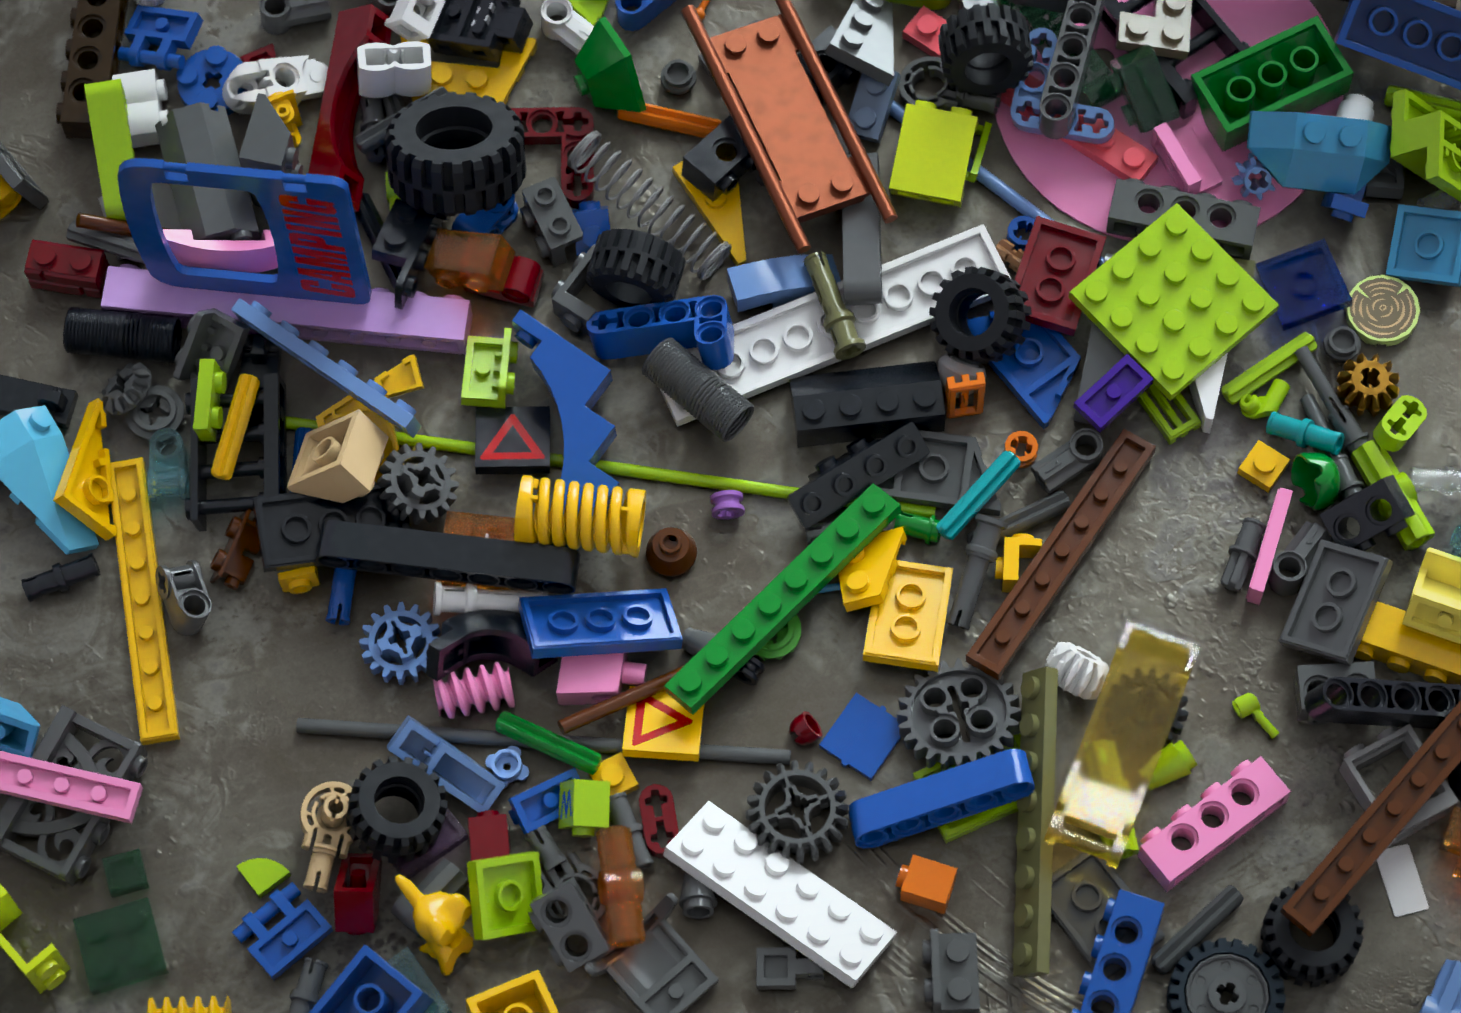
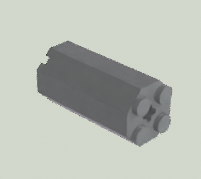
[155,102,261,240]

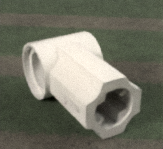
[541,0,594,55]

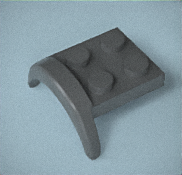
[584,893,719,1013]

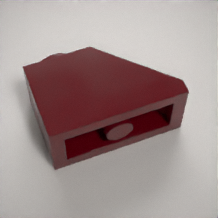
[334,853,382,935]

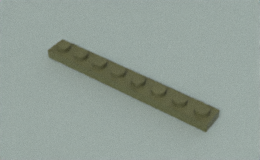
[1012,666,1058,978]

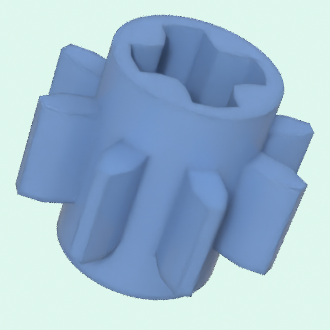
[1232,153,1276,200]

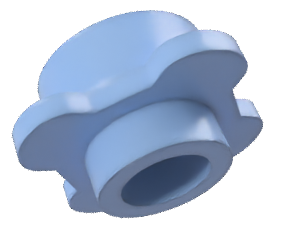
[485,746,529,789]

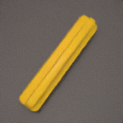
[211,373,260,480]

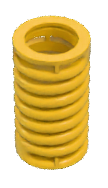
[514,475,646,558]

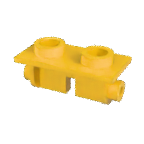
[267,89,303,148]

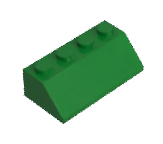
[1191,15,1354,152]

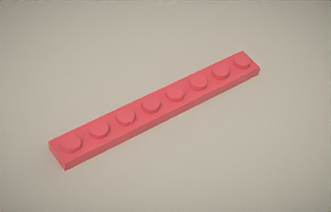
[902,6,1158,181]

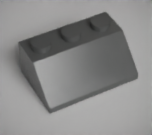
[238,93,303,207]

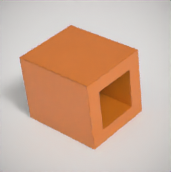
[896,854,958,915]

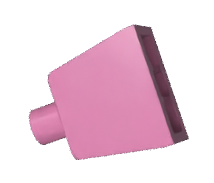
[556,653,647,705]

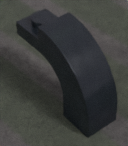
[426,610,558,681]

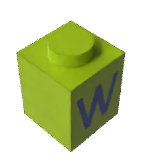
[558,779,610,837]

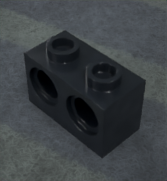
[1319,475,1415,551]

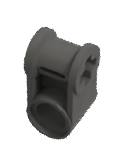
[155,560,212,636]

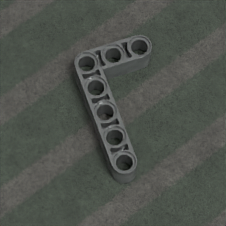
[1008,0,1104,139]

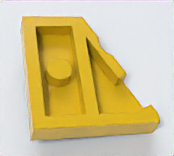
[838,526,907,612]

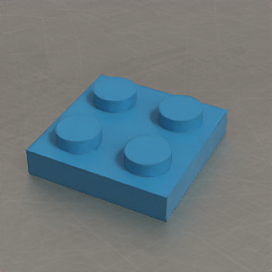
[1386,204,1461,287]

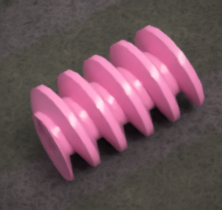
[433,662,515,719]

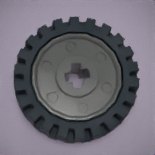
[1166,938,1285,1013]

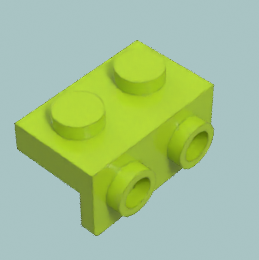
[461,328,518,409]

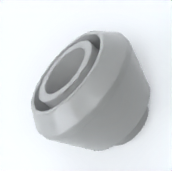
[938,353,986,398]

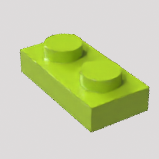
[193,359,227,441]

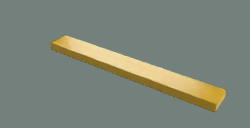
[110,457,180,745]

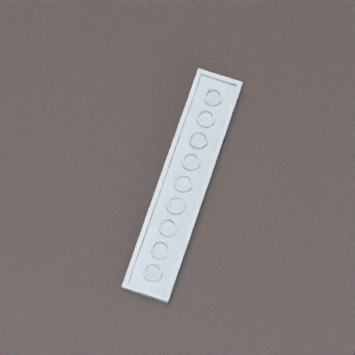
[660,224,1011,427]

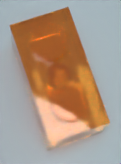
[425,229,516,293]

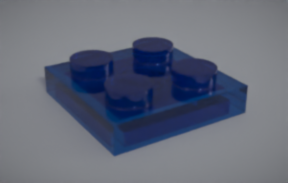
[1256,238,1352,331]

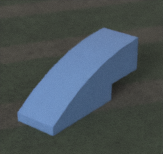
[727,254,841,312]
[387,715,506,813]

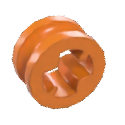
[1004,431,1038,468]

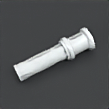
[433,582,549,616]

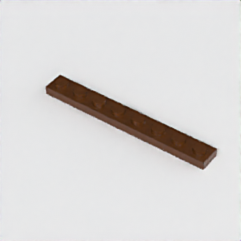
[966,429,1156,680]
[1280,701,1461,937]

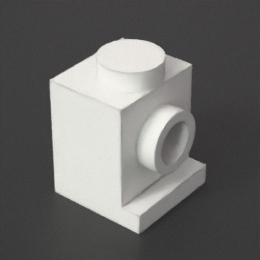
[384,0,445,41]

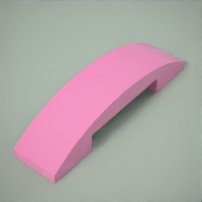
[163,230,278,273]

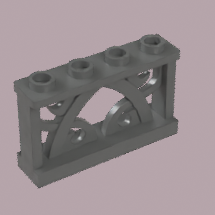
[0,705,148,886]

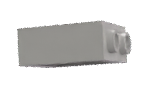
[1339,724,1459,848]

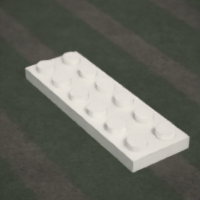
[663,801,897,989]

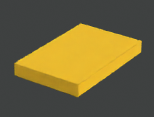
[862,560,953,672]

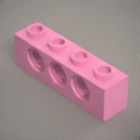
[1138,756,1291,892]

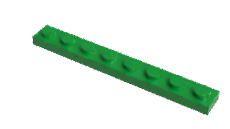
[664,483,902,715]

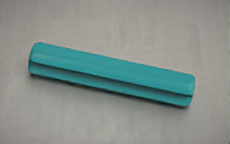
[936,451,1021,540]

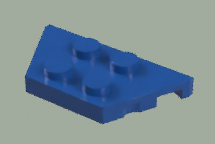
[967,311,1081,429]

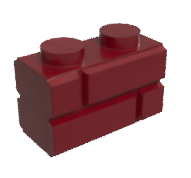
[24,239,110,299]

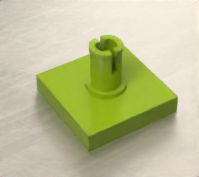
[467,851,543,940]

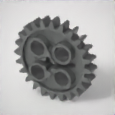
[897,658,1021,771]

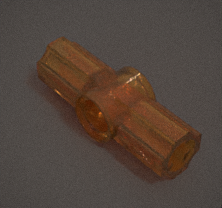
[596,825,646,948]

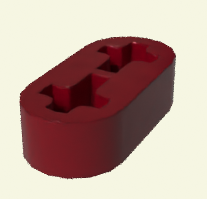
[639,784,679,859]

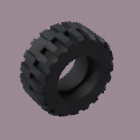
[385,92,526,216]

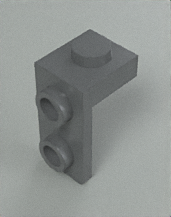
[551,245,596,335]

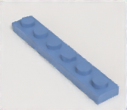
[231,298,422,438]

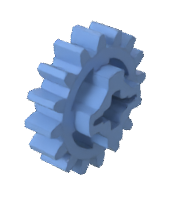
[359,602,441,685]

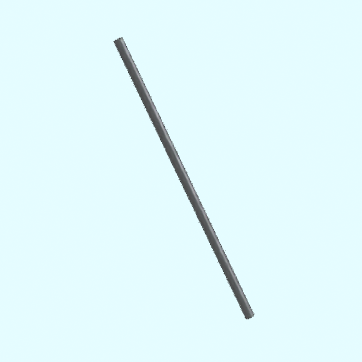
[296,718,791,765]

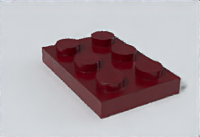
[1015,216,1107,336]

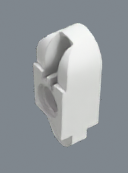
[222,55,328,114]

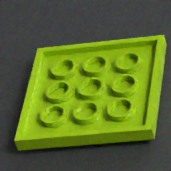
[1068,203,1279,401]

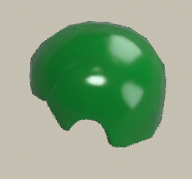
[1291,453,1340,511]

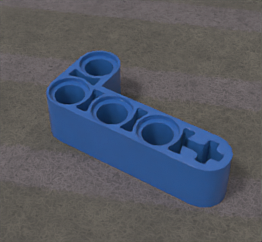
[586,295,734,370]

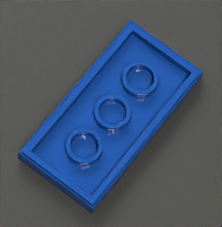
[518,588,683,659]

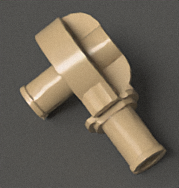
[300,781,355,893]

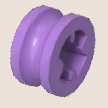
[710,490,745,520]

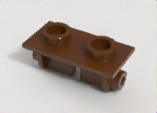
[209,509,260,590]

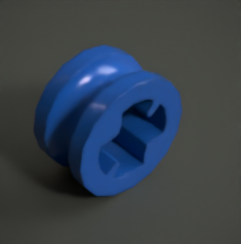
[1007,216,1035,251]

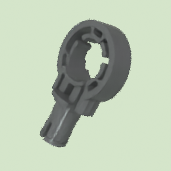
[899,56,1001,114]
[525,825,609,921]

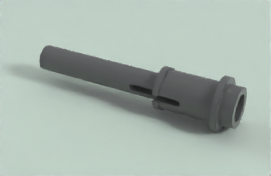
[1295,346,1369,455]
[1300,394,1365,501]

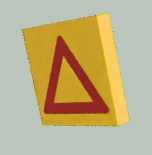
[622,686,705,762]

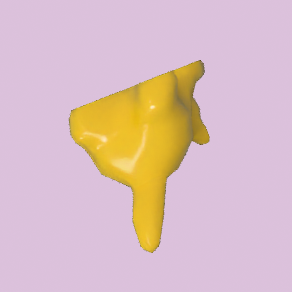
[395,875,473,976]

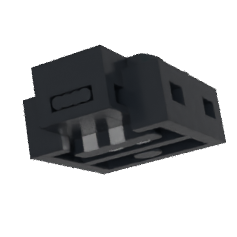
[426,0,533,62]

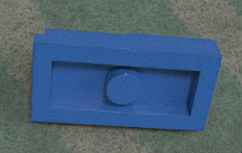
[508,767,580,834]

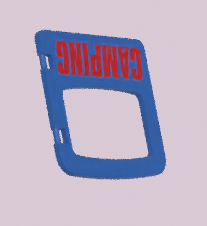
[117,158,372,304]

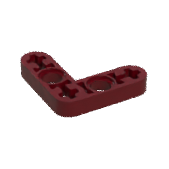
[510,107,595,209]

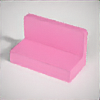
[1151,122,1223,194]

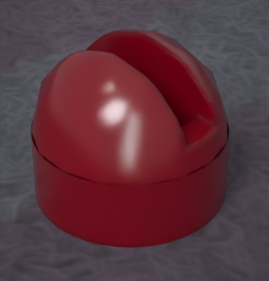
[789,711,822,745]

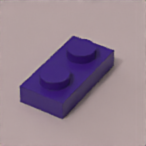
[1073,354,1154,433]

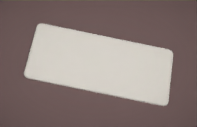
[1377,844,1429,917]

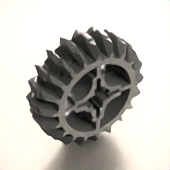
[746,760,849,865]

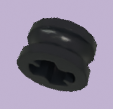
[733,657,765,686]

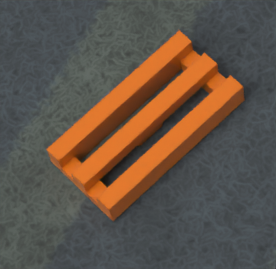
[944,372,986,419]

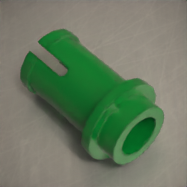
[894,511,941,545]

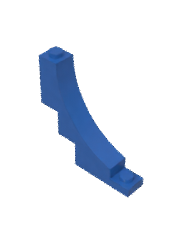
[512,309,620,551]

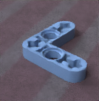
[1011,28,1115,144]

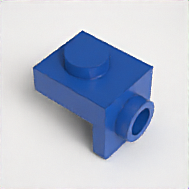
[1321,184,1369,222]
[572,200,610,256]

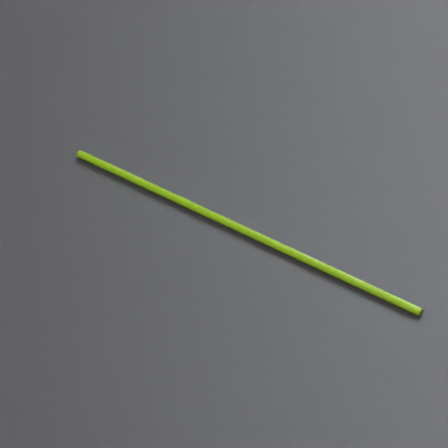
[286,416,936,518]

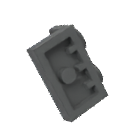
[922,928,980,1013]

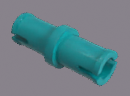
[1266,411,1344,455]

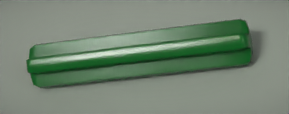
[495,711,602,774]

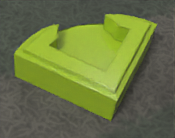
[236,858,291,899]

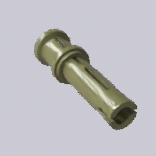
[803,251,866,360]

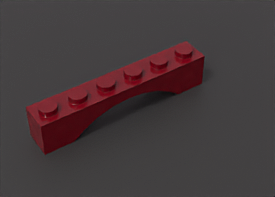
[308,4,392,213]

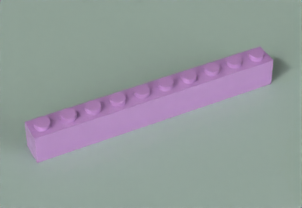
[101,264,473,355]

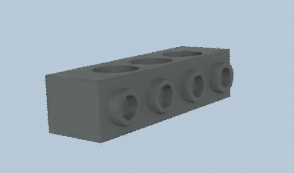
[1106,178,1261,260]

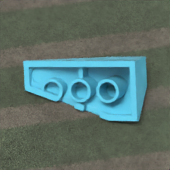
[0,405,99,555]

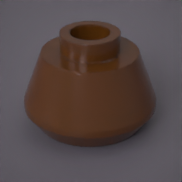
[646,527,697,576]

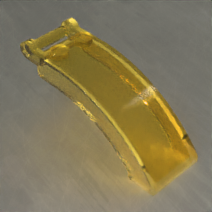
[1044,619,1201,869]

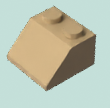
[287,409,389,503]

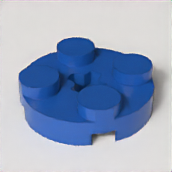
[176,45,247,115]

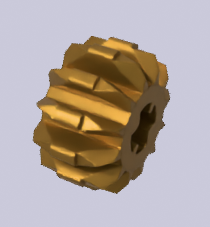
[1336,353,1400,417]

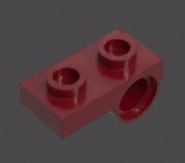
[463,253,544,308]

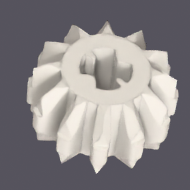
[1044,642,1111,700]

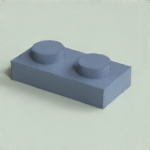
[848,71,901,144]

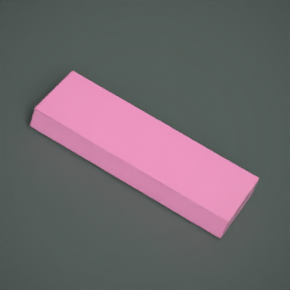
[1246,487,1293,605]

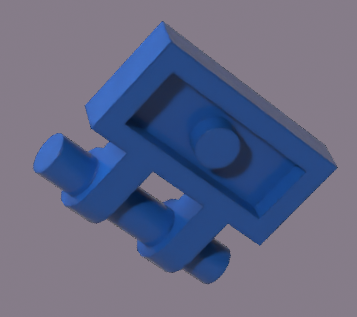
[117,5,203,71]
[232,882,334,981]

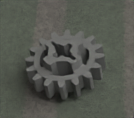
[376,443,459,525]

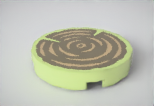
[1345,275,1420,346]

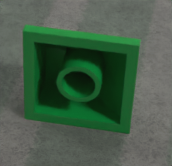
[573,17,647,112]

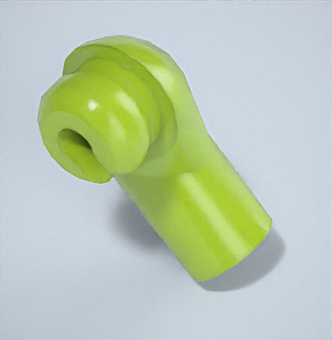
[1239,379,1290,420]

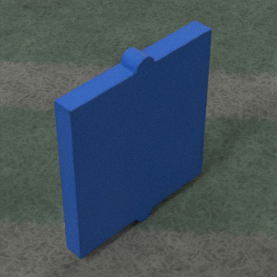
[819,693,902,781]

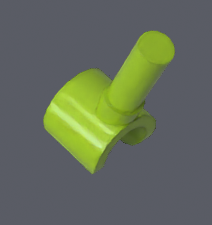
[1232,693,1279,739]

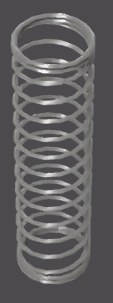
[567,130,732,281]

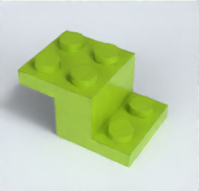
[1389,89,1461,202]

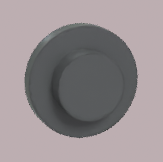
[661,59,696,95]
[1323,326,1361,362]

